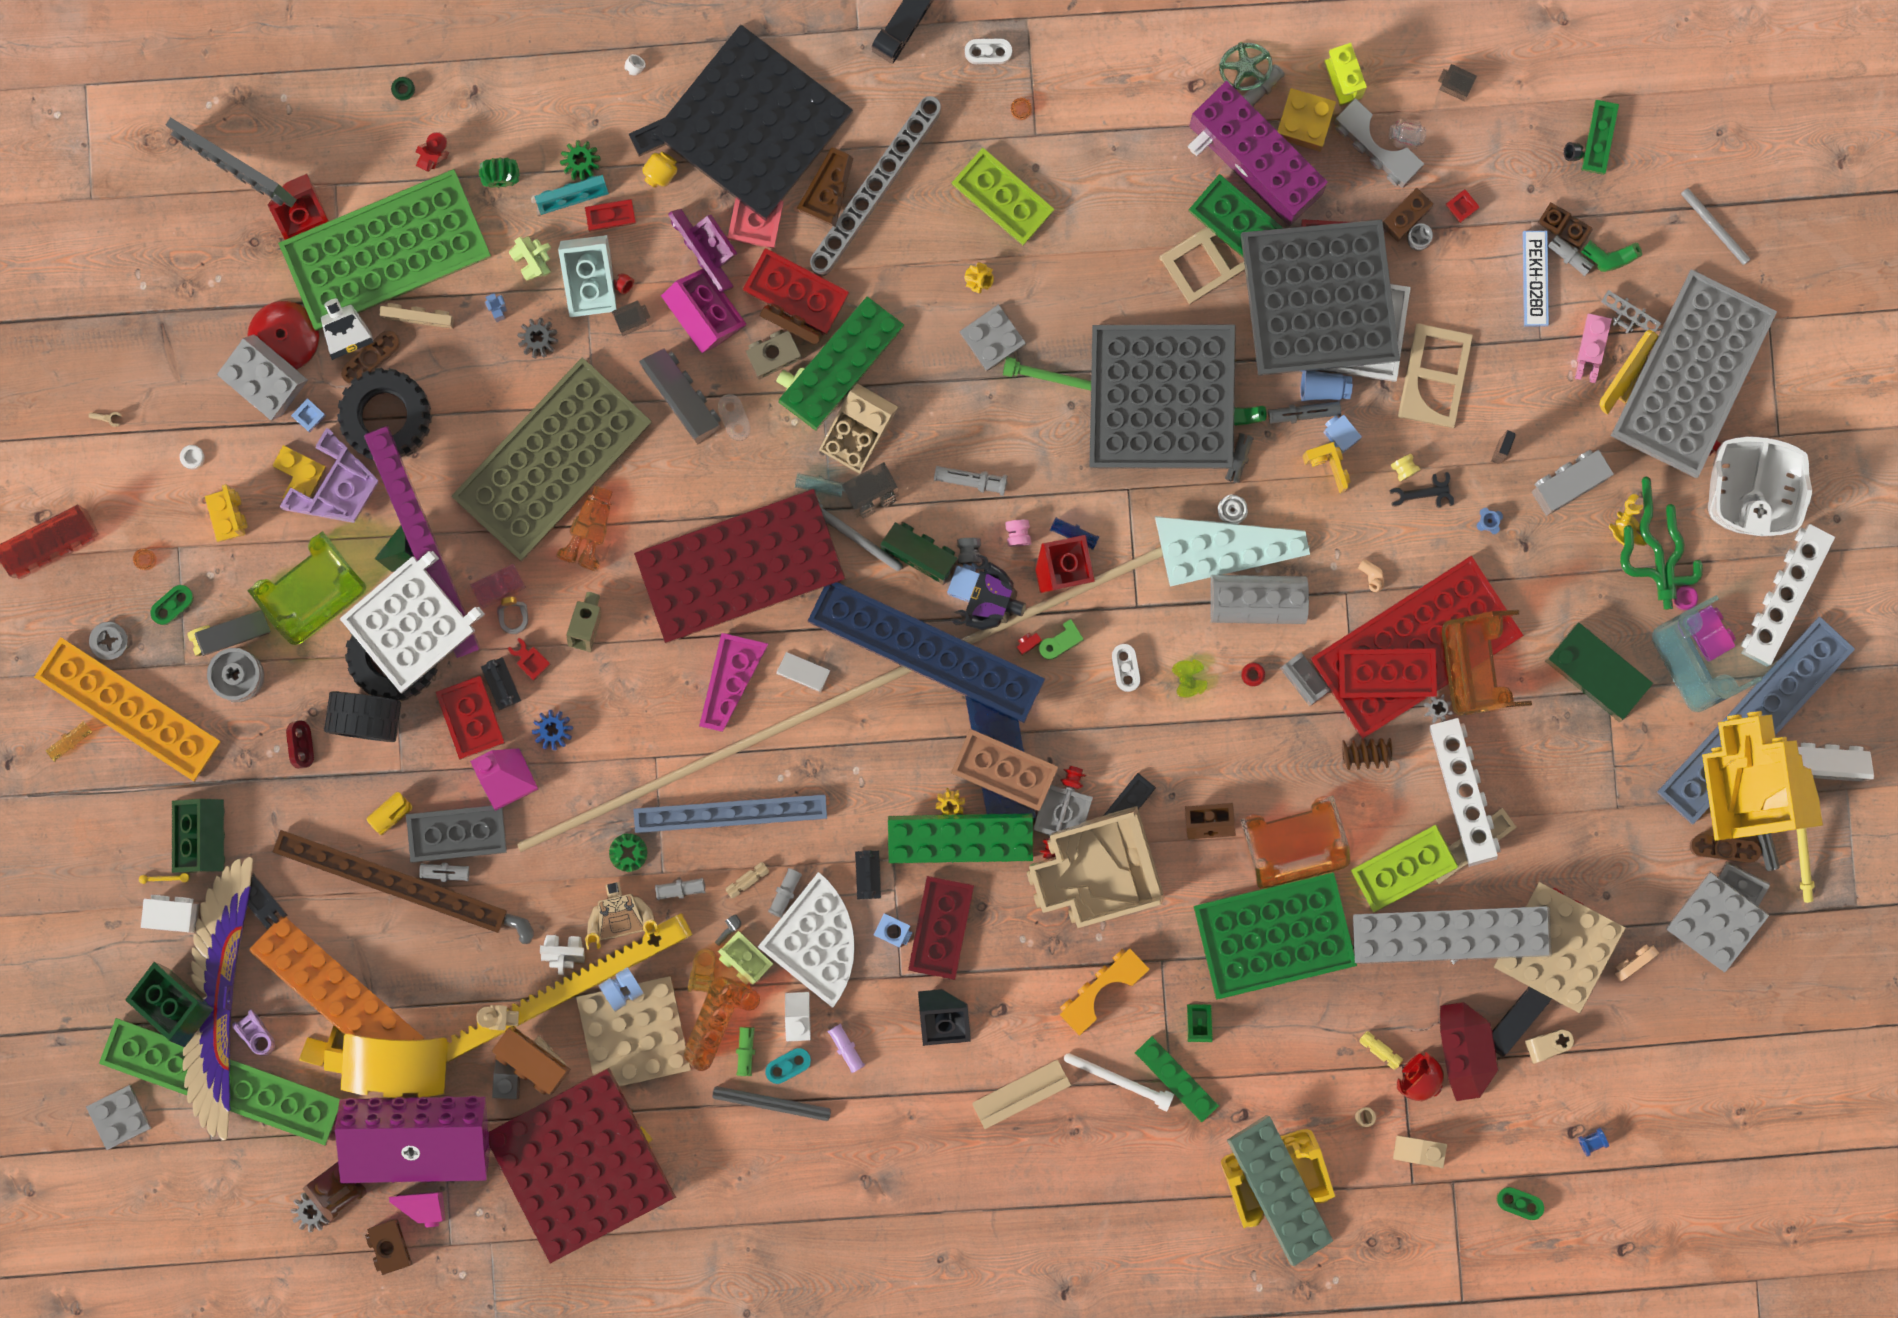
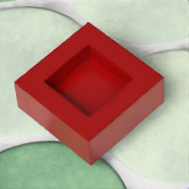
[1446,189,1480,223]
[1017,632,1042,656]

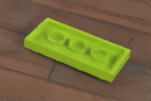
[951,147,1054,246]
[1351,825,1459,913]

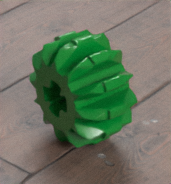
[560,140,601,181]
[479,157,520,188]

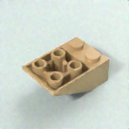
[819,383,898,474]

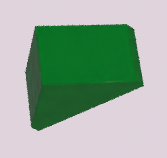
[1187,1004,1213,1042]

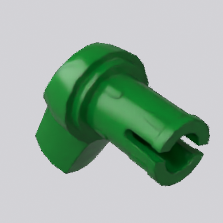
[1581,240,1642,272]
[1234,406,1267,426]

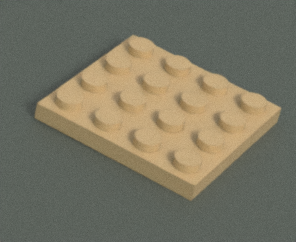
[1494,882,1626,1013]
[576,976,691,1087]

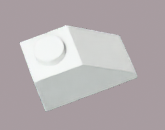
[785,992,811,1041]

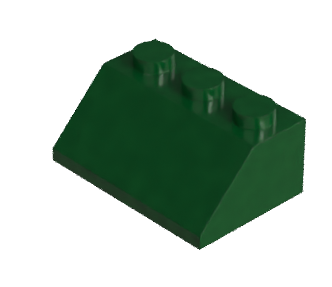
[880,522,958,585]
[172,799,225,873]

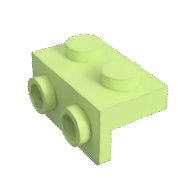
[718,931,773,985]

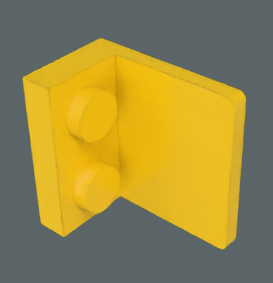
[1302,442,1351,494]
[205,484,248,543]

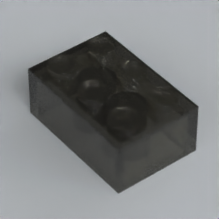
[841,462,899,519]

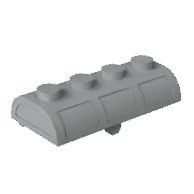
[1210,575,1309,624]

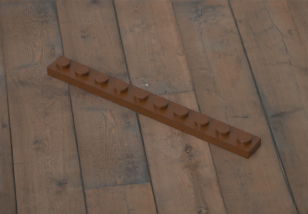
[272,830,507,933]

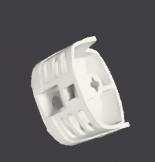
[1708,437,1812,536]

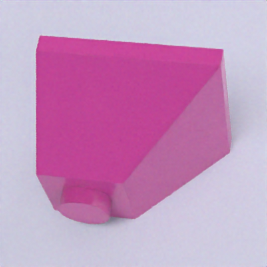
[470,748,538,811]
[389,1191,445,1227]

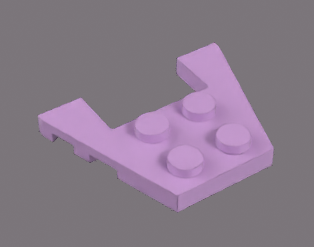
[280,428,378,523]

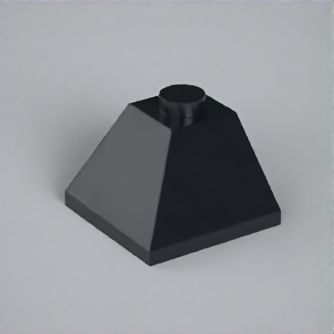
[918,989,971,1046]

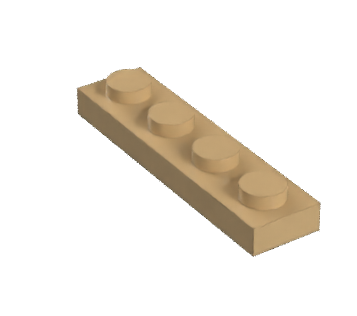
[1436,808,1517,884]

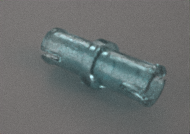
[794,473,844,498]

